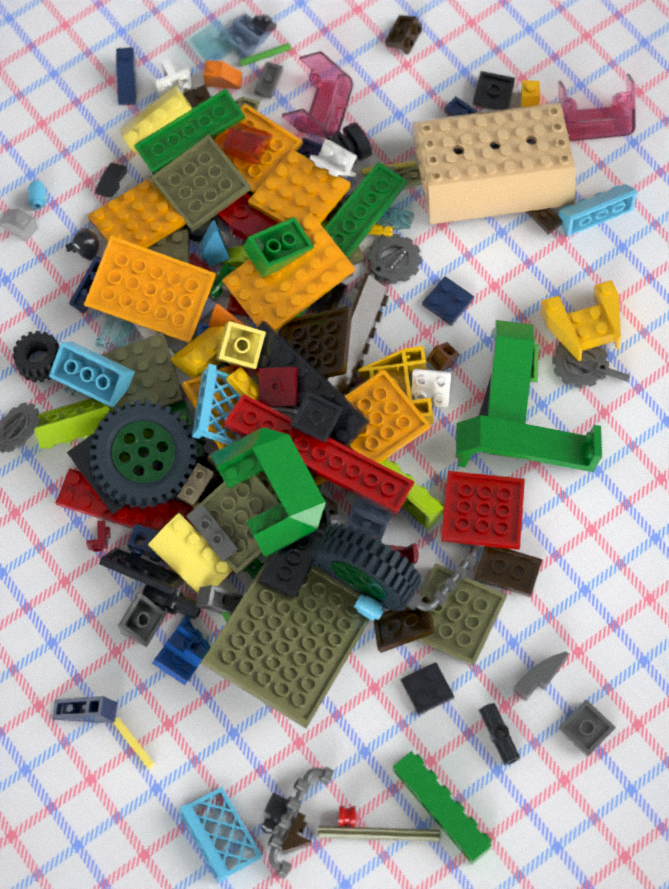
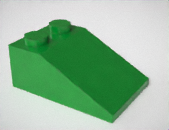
[243,217,314,278]

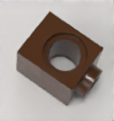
[426,342,460,371]

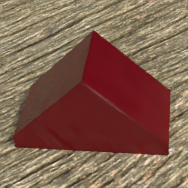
[230,216,262,241]

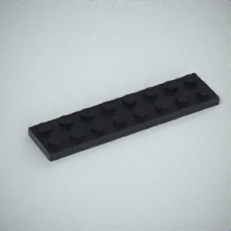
[257,321,370,447]

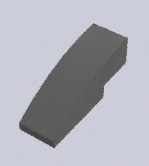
[513,651,569,701]

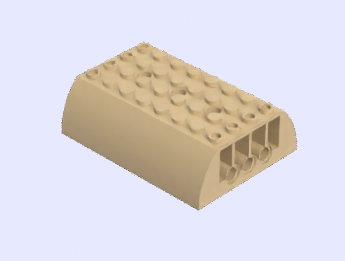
[411,102,576,224]

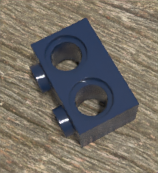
[127,524,164,563]

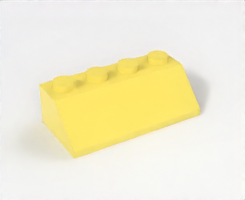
[120,86,193,157]
[148,513,233,594]

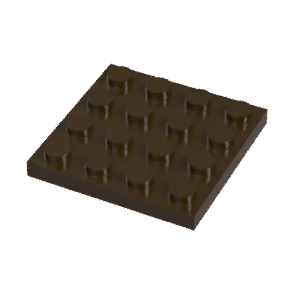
[281,306,352,378]

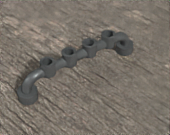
[407,544,478,611]
[268,766,334,879]

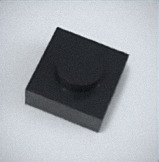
[252,14,277,32]

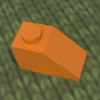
[203,60,242,89]

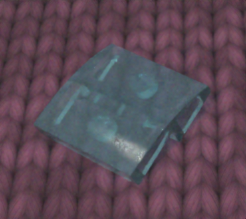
[190,18,238,61]

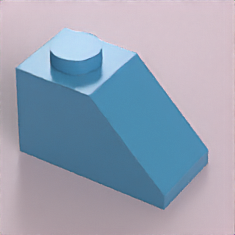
[200,221,230,267]

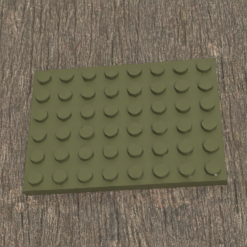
[201,554,370,729]

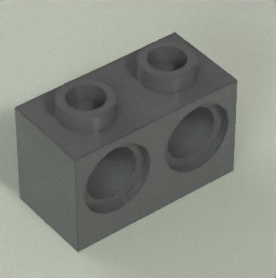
[196,585,244,615]

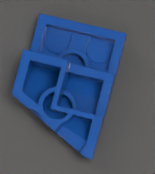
[152,616,211,685]

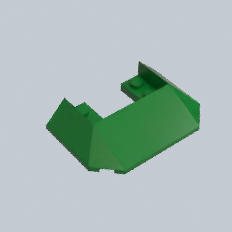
[211,427,326,557]

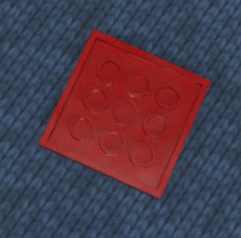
[441,471,525,550]

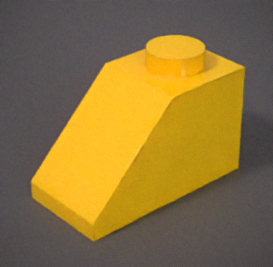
[521,80,540,107]

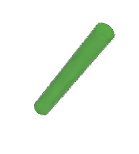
[239,43,291,67]

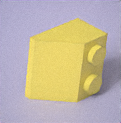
[216,321,266,369]

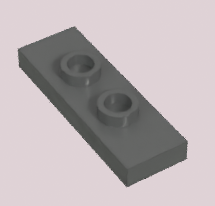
[187,504,239,562]

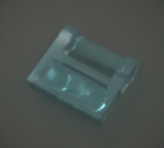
[95,314,138,351]

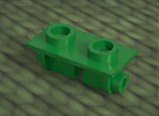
[209,262,237,301]

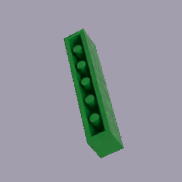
[392,751,492,865]

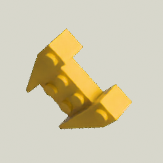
[541,280,621,361]
[359,346,434,424]

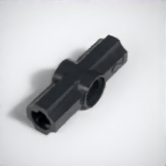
[142,585,202,620]
[479,703,520,766]

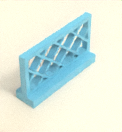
[192,363,241,445]
[179,787,263,884]

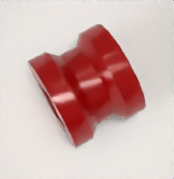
[339,806,356,827]

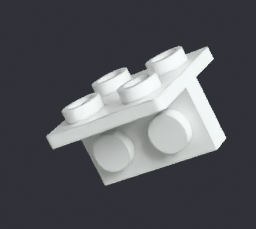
[155,59,193,99]
[310,139,357,178]
[411,369,451,407]

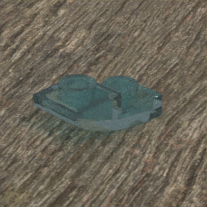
[375,207,414,229]

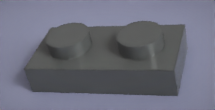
[254,61,283,99]

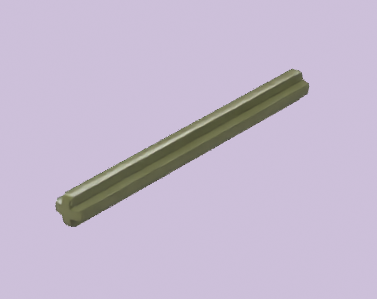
[318,826,440,842]

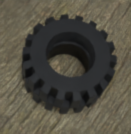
[13,331,59,383]

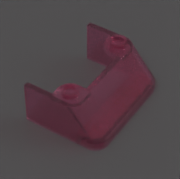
[281,51,353,138]
[558,74,636,141]

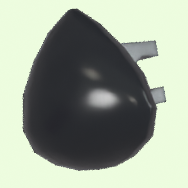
[65,228,99,261]

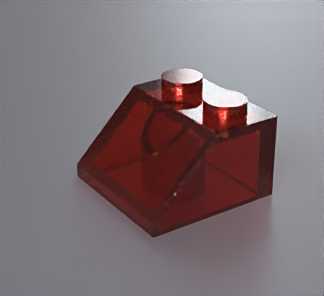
[223,122,273,166]

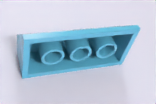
[558,184,638,237]
[49,342,135,407]

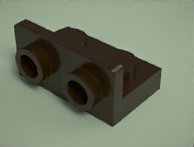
[384,15,423,55]

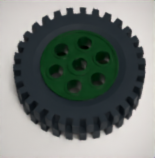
[90,400,196,509]
[312,523,422,611]

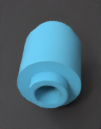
[28,181,46,209]
[354,594,384,621]

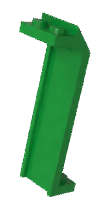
[483,320,534,457]
[455,415,602,472]

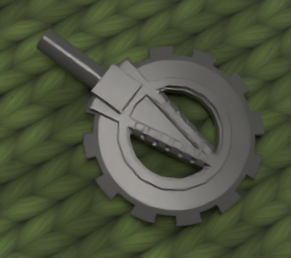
[355,234,422,290]
[552,345,630,388]
[0,403,40,453]

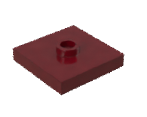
[259,367,297,407]

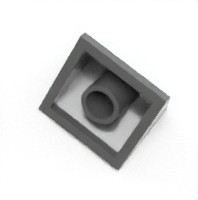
[118,592,167,647]

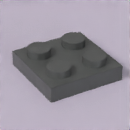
[558,699,616,757]

